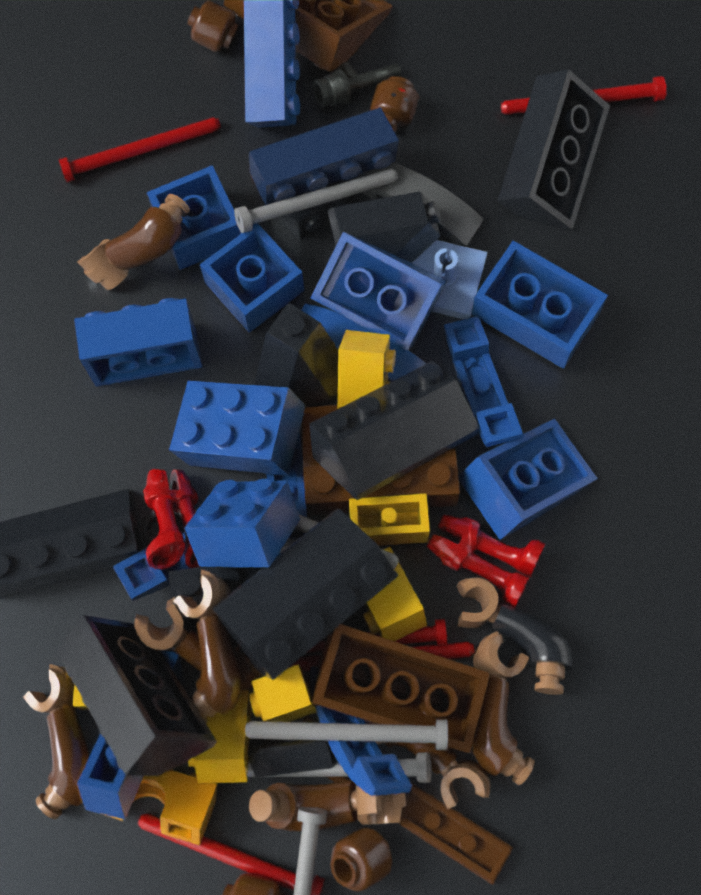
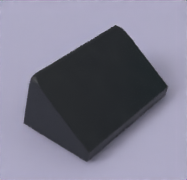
[248,720,333,777]

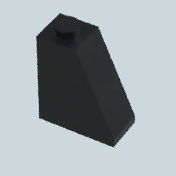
[327,191,441,263]
[254,303,339,406]

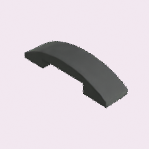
[349,162,484,247]

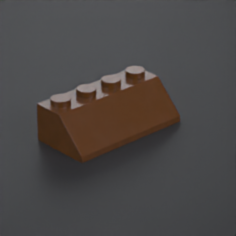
[312,624,490,753]

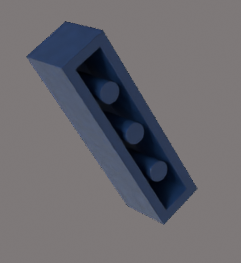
[249,107,399,205]

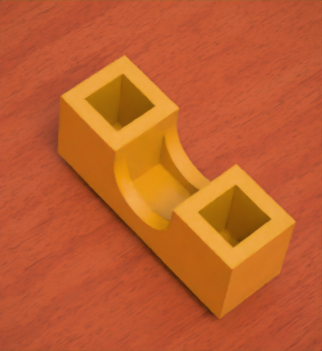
[84,769,217,845]

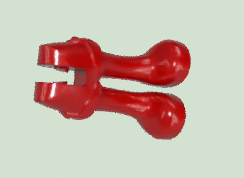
[143,469,199,570]
[427,514,546,607]

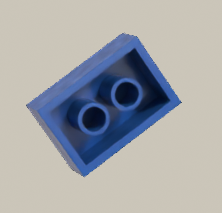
[471,241,608,369]
[74,298,202,387]
[169,381,306,476]

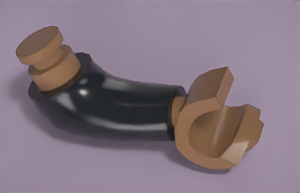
[456,578,573,695]

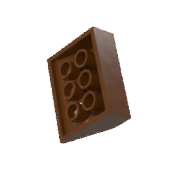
[224,0,393,72]
[302,405,460,516]

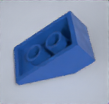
[311,232,447,350]
[458,418,598,540]

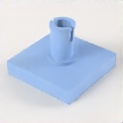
[412,240,487,319]

